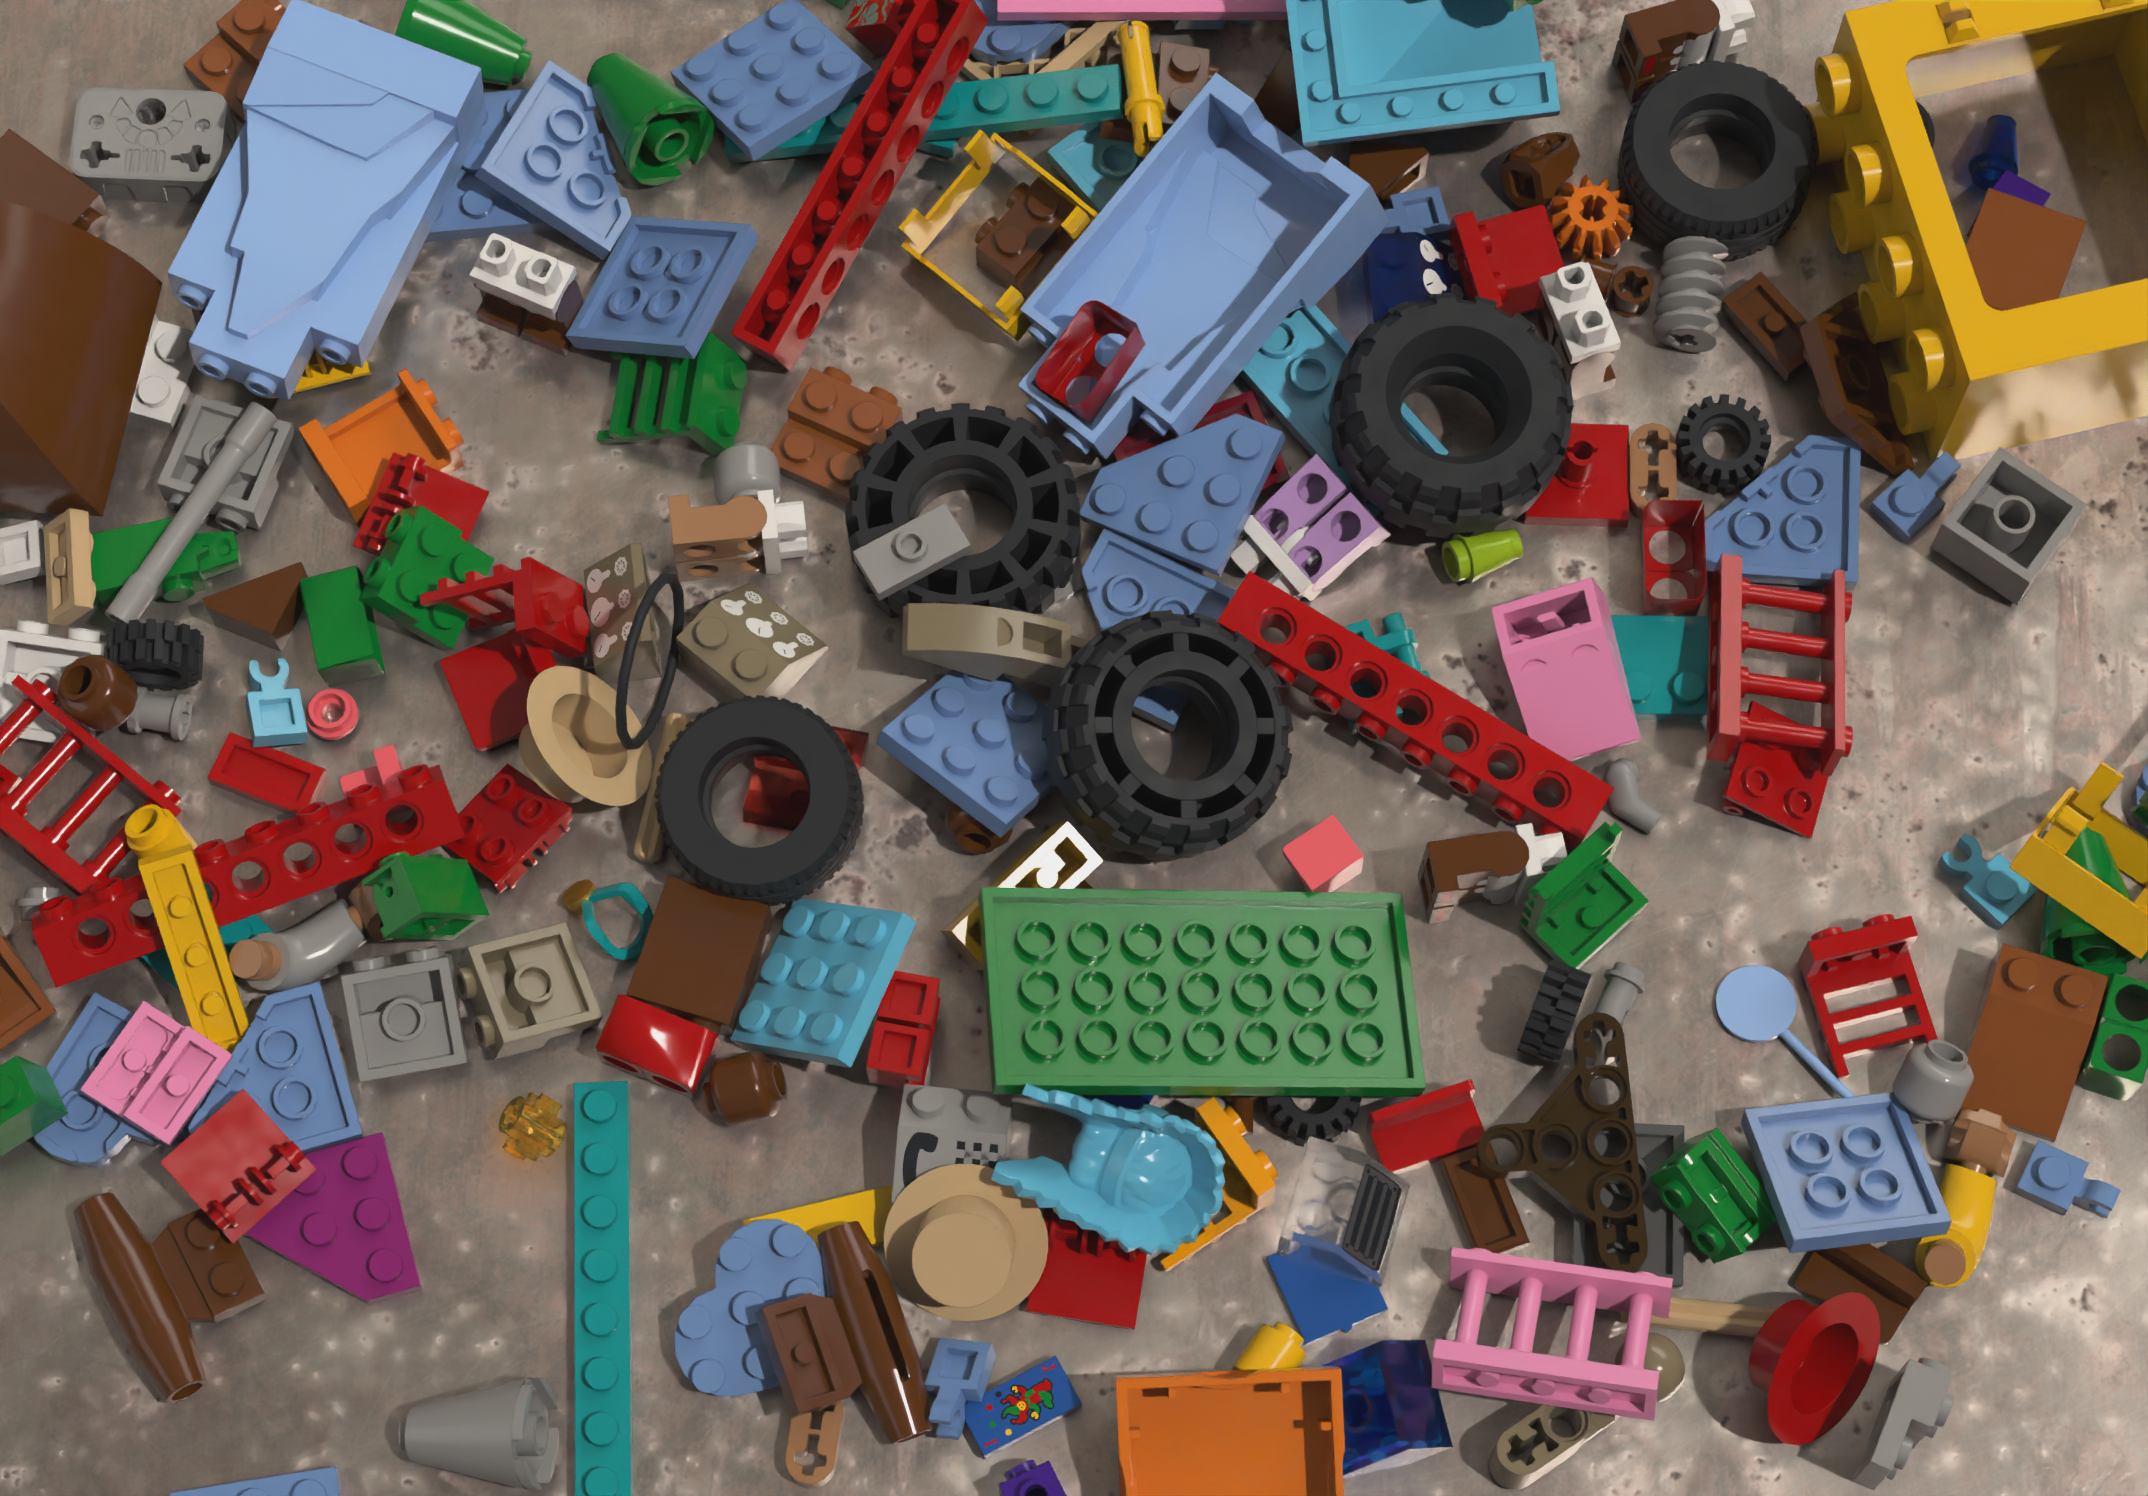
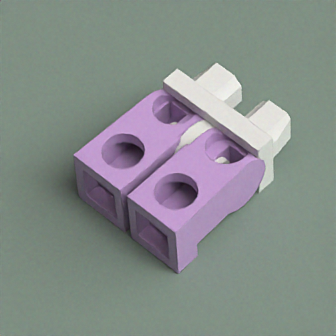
[1230,454,1391,601]

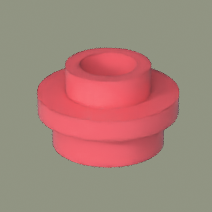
[305,688,359,740]

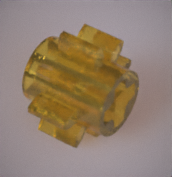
[498,1092,567,1162]

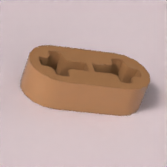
[1629,423,1677,520]
[785,1401,845,1489]

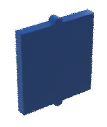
[1266,1223,1388,1346]

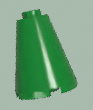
[395,0,533,86]
[587,53,715,185]
[2039,827,2148,977]

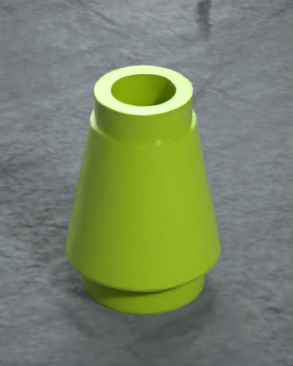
[1442,528,1523,584]

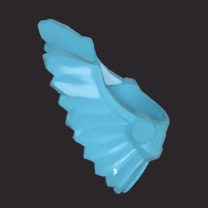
[991,1083,1225,1256]

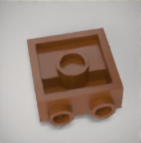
[183,0,286,125]
[771,366,904,504]

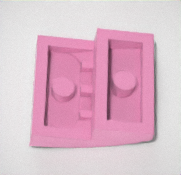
[80,1001,233,1146]

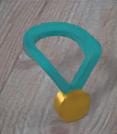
[563,879,654,960]

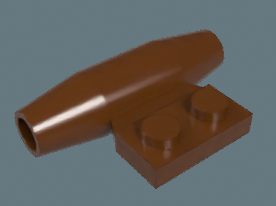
[74,1192,265,1403]
[755,1221,933,1445]

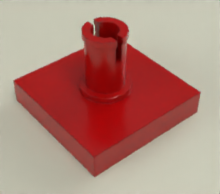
[1524,423,1629,528]

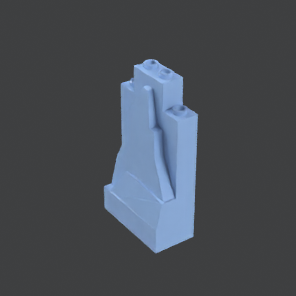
[167,0,486,401]
[1018,73,1390,459]

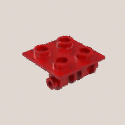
[353,452,489,557]
[1720,701,1829,839]
[443,763,574,894]
[159,1089,317,1244]
[1026,1208,1147,1330]

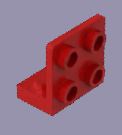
[1447,205,1565,317]
[440,609,557,752]

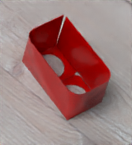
[1036,300,1145,424]
[1640,500,1707,616]
[595,994,722,1098]

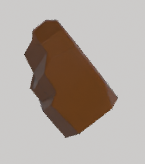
[1501,132,1580,208]

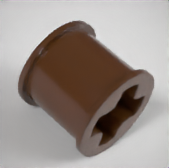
[1581,254,1618,303]
[1609,266,1654,318]

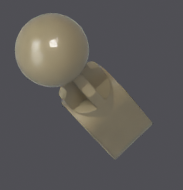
[1489,1332,1685,1490]

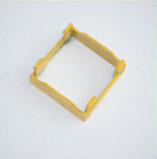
[898,129,1099,342]
[2009,761,2148,959]

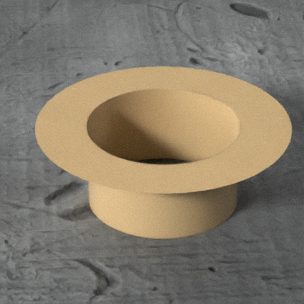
[519,666,652,806]
[884,1164,1048,1321]

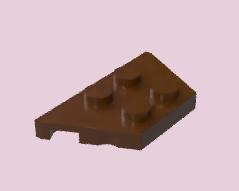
[1799,292,1915,477]

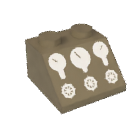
[583,542,662,684]
[676,583,828,701]

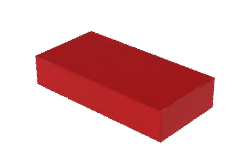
[207,732,328,817]

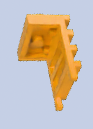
[1160,1096,1278,1272]

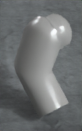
[1603,758,1663,834]

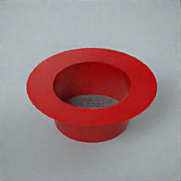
[1748,1292,1880,1445]

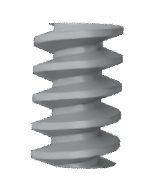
[1653,236,1728,352]

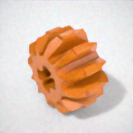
[1549,175,1634,262]

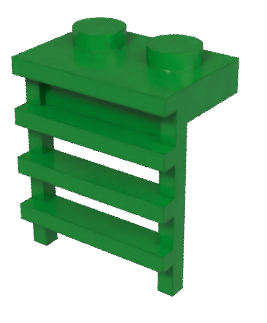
[597,332,747,457]
[1518,821,1649,969]

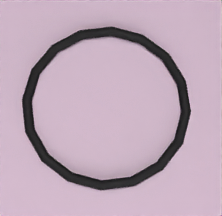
[615,573,685,749]

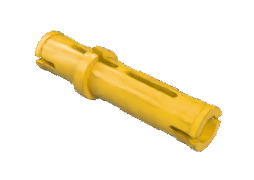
[1117,21,1165,158]

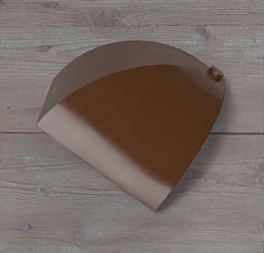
[0,200,163,516]

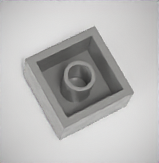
[1931,447,2087,606]

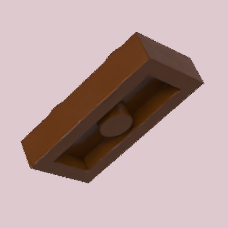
[1721,272,1808,381]

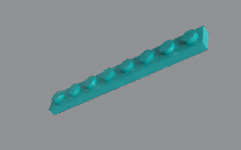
[725,64,1123,164]
[574,1081,633,1496]

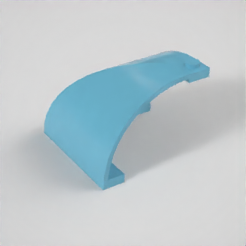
[1286,0,1560,147]

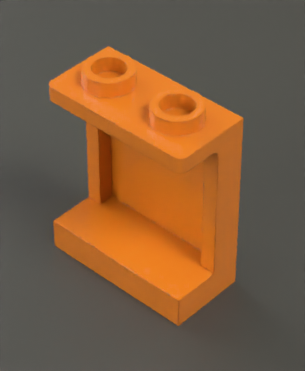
[298,368,465,528]

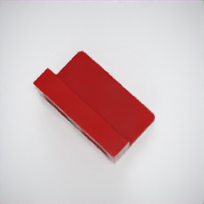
[1366,1079,1484,1178]

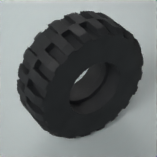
[845,403,1081,618]

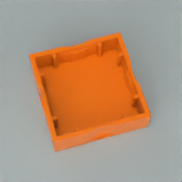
[1115,1366,1345,1496]

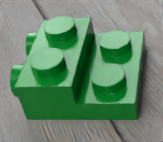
[359,505,495,651]

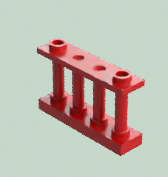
[1706,554,1853,776]
[0,675,184,897]

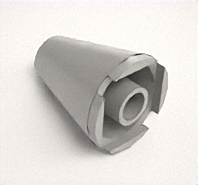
[398,1377,559,1490]

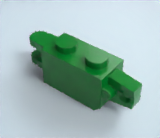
[91,517,242,610]

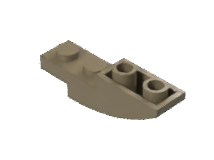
[902,603,1089,687]

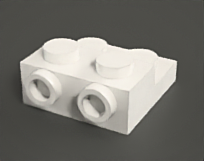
[128,313,199,431]
[0,620,107,743]

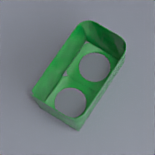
[300,565,385,687]
[2076,973,2148,1100]

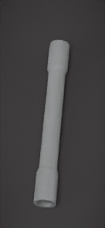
[105,402,277,625]

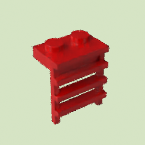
[420,557,590,659]
[1797,914,1938,1080]

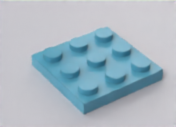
[730,899,917,1068]

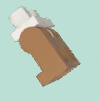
[668,489,809,582]

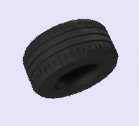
[1617,61,1817,261]
[655,695,864,906]

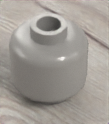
[713,442,782,505]
[1893,1040,1974,1124]

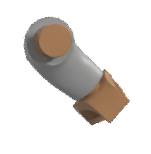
[229,873,395,992]

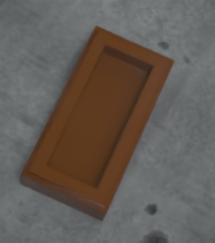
[1438,1142,1530,1255]

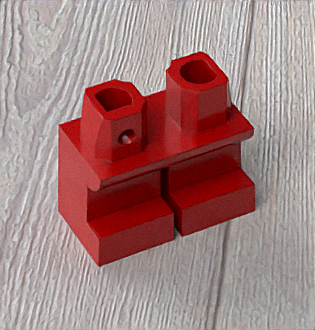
[866,971,941,1088]

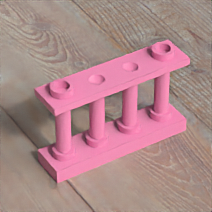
[1431,1247,1673,1421]

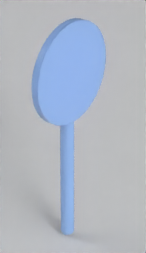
[1715,965,1856,1098]

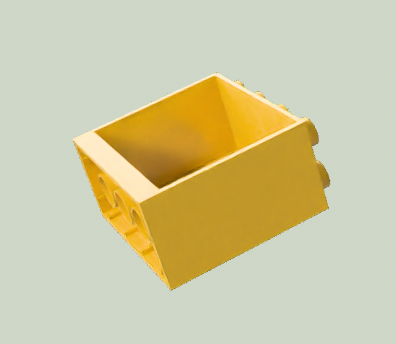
[1803,0,2148,464]

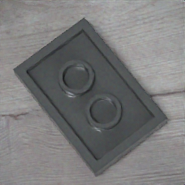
[1571,1123,1685,1291]

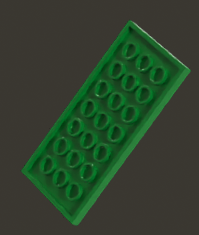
[978,887,1426,1097]

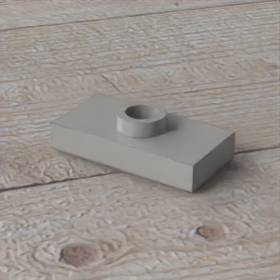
[853,503,972,601]

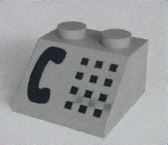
[891,1084,1013,1208]

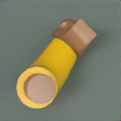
[1914,1109,2017,1288]

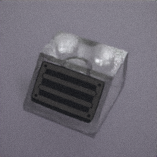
[1276,1136,1410,1287]

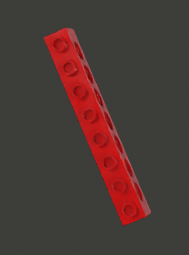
[730,0,989,372]
[1217,571,1614,852]
[32,764,465,988]

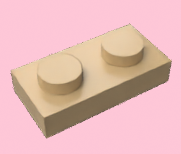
[43,508,96,626]

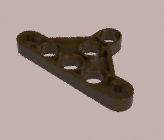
[1476,1012,1648,1273]

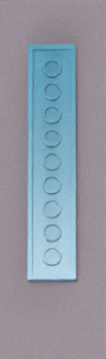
[1047,121,1449,516]

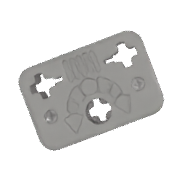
[69,87,236,204]

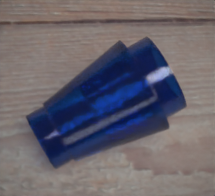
[1968,114,2019,191]

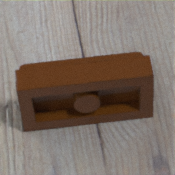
[1793,1244,1929,1345]

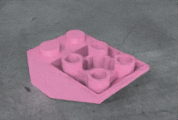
[1491,577,1641,761]

